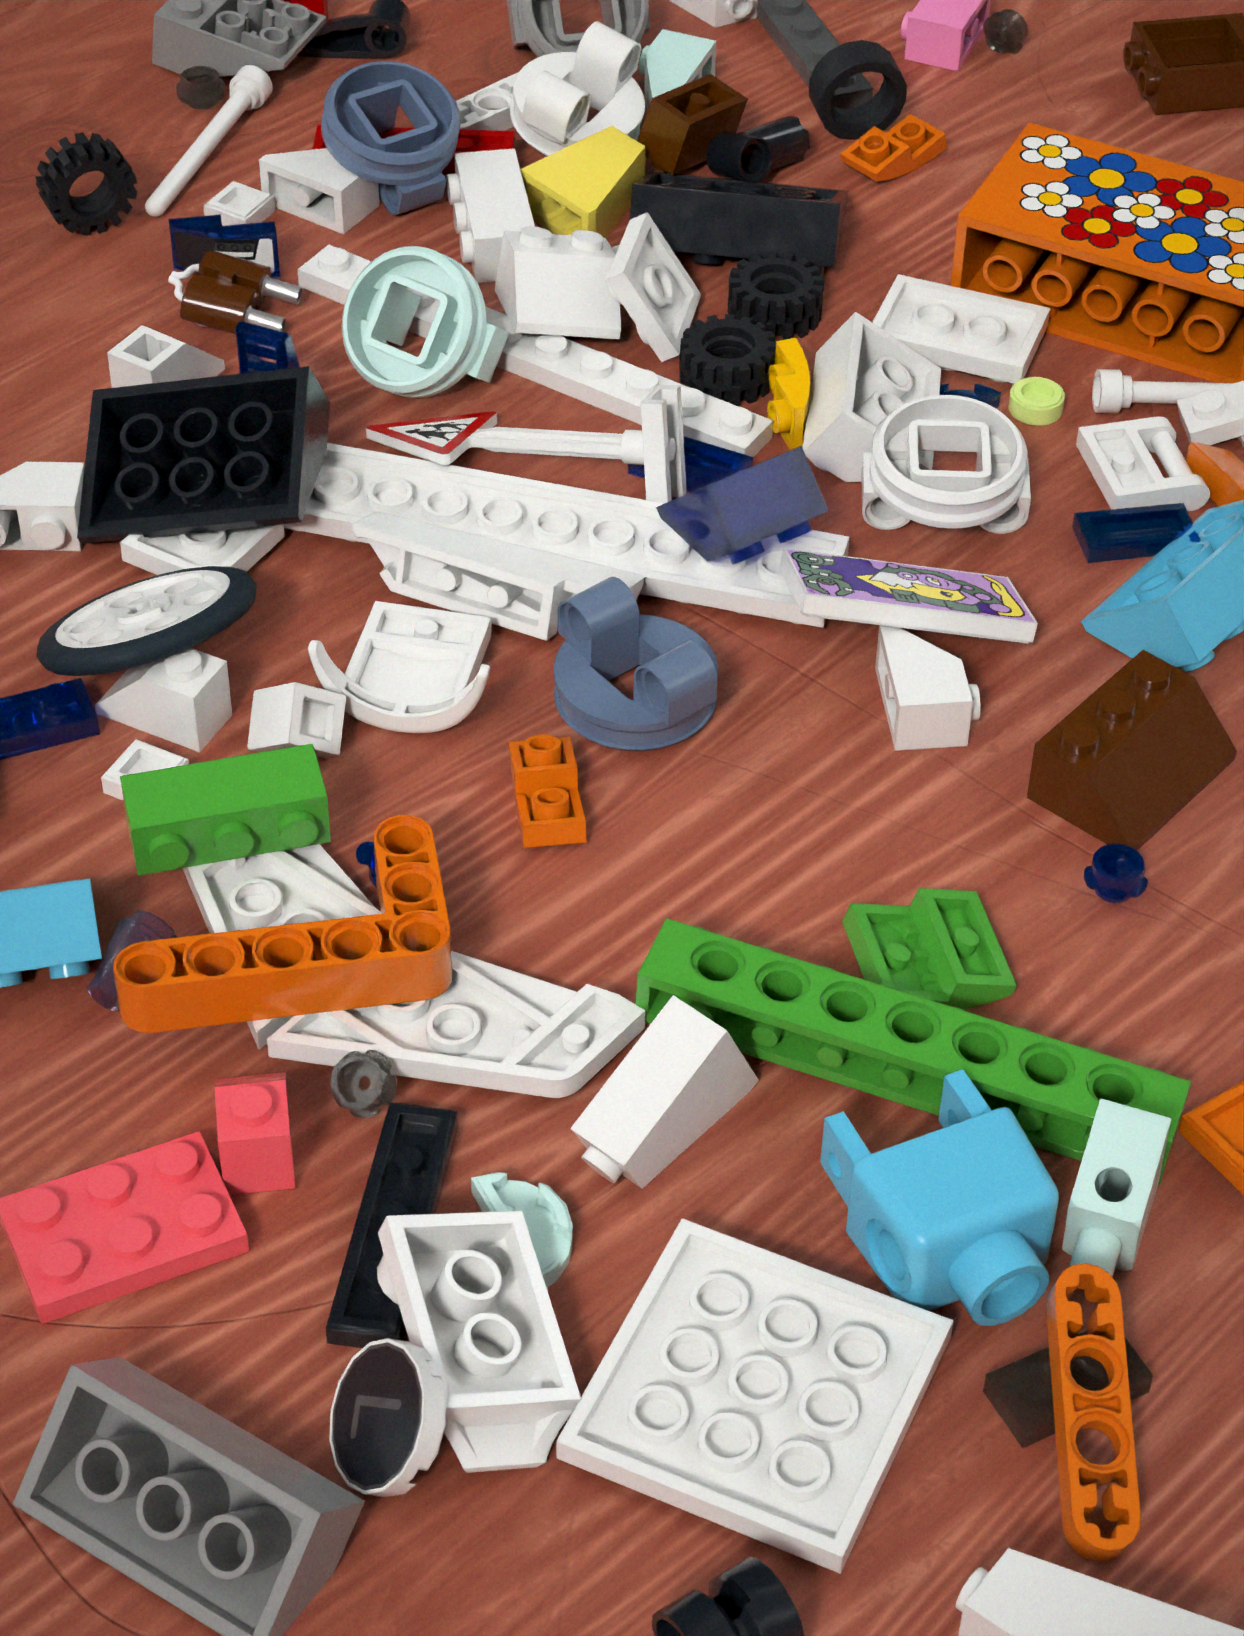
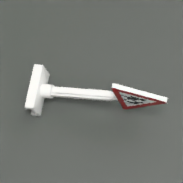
[366,385,687,505]

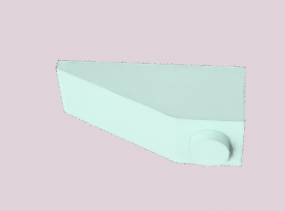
[639,29,716,111]

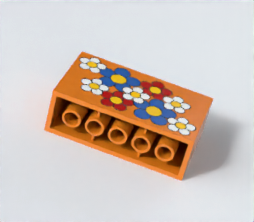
[950,123,1244,383]

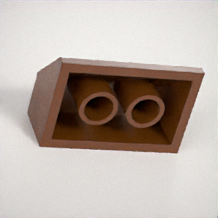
[1027,650,1237,857]

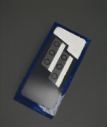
[168,214,280,277]

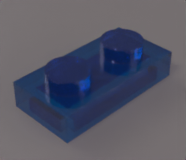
[0,678,100,760]

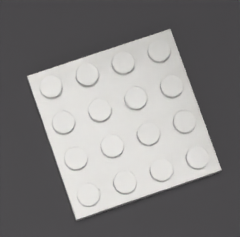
[556,1218,954,1574]

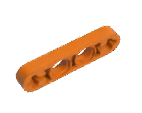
[1046,1263,1141,1562]

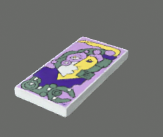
[779,548,1038,644]

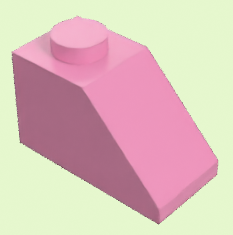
[900,0,991,71]

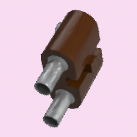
[168,250,303,336]

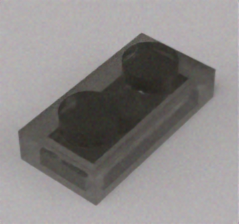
[983,1330,1153,1448]

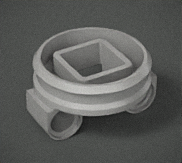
[506,0,651,57]

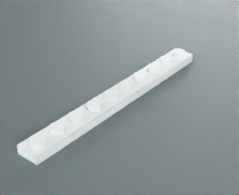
[298,245,773,467]

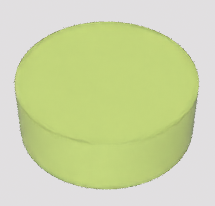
[1008,377,1065,426]

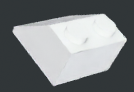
[495,226,621,339]

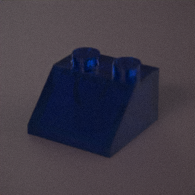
[656,446,828,565]

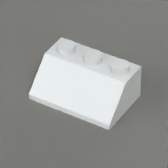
[802,312,941,483]

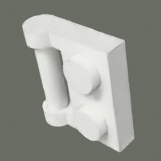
[1076,417,1210,514]

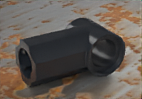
[706,116,810,183]

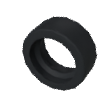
[809,40,907,140]

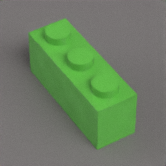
[120,743,331,876]

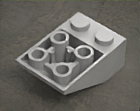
[152,0,327,80]

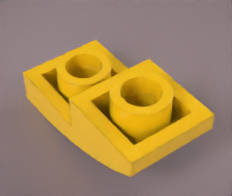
[767,337,810,453]

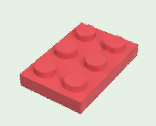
[0,1131,249,1325]

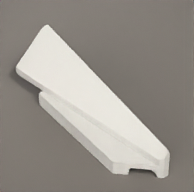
[352,511,644,641]

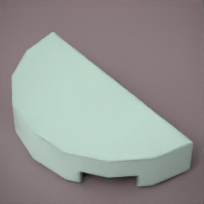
[471,1172,573,1288]

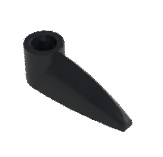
[297,0,410,59]

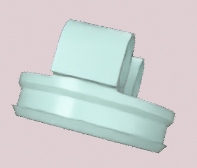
[342,246,510,398]

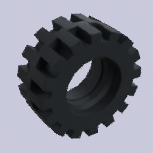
[679,314,776,406]

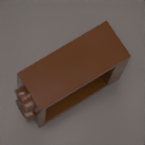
[1123,13,1244,115]

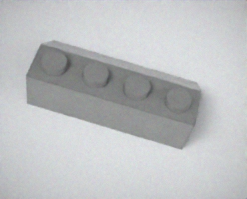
[12,1357,365,1636]

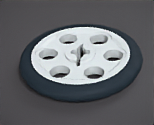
[37,566,257,676]

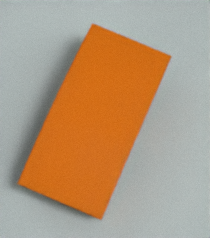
[840,114,947,182]
[508,734,587,848]

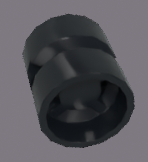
[652,1556,805,1636]

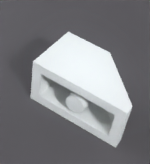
[259,148,379,234]
[875,625,981,751]
[95,648,232,752]

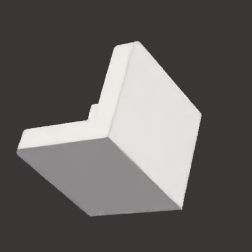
[247,682,346,758]

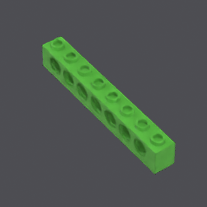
[636,918,1191,1186]

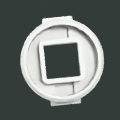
[510,21,645,156]
[861,395,1031,534]

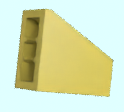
[521,126,646,238]

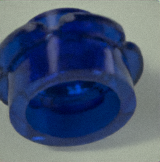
[1084,844,1148,903]

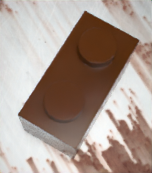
[638,74,748,176]

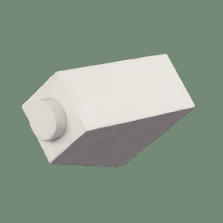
[570,995,759,1189]

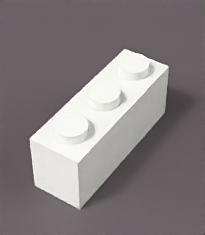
[446,148,535,283]

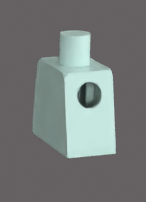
[1062,1098,1171,1277]

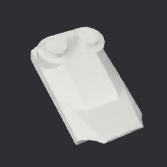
[377,1211,581,1473]

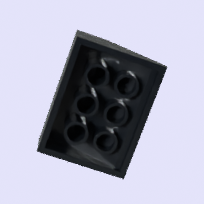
[630,171,848,274]
[77,366,330,544]

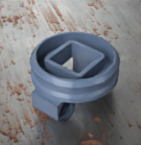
[321,61,461,215]
[554,577,718,752]

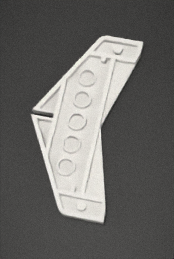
[182,844,645,1098]

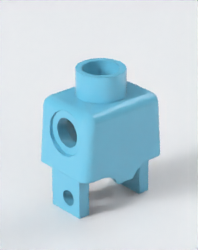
[820,1069,1059,1326]

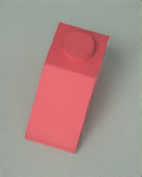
[214,1072,296,1195]

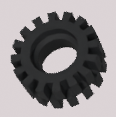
[36,132,137,235]
[727,252,824,340]

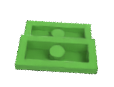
[842,888,1017,1009]

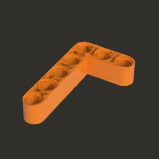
[113,815,452,1033]

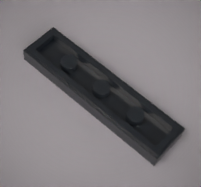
[326,1102,458,1348]

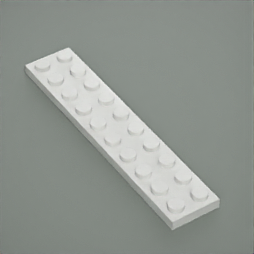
[284,443,850,628]

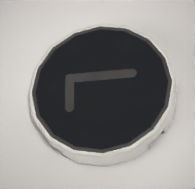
[329,1338,446,1497]

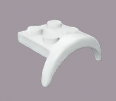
[308,601,491,733]

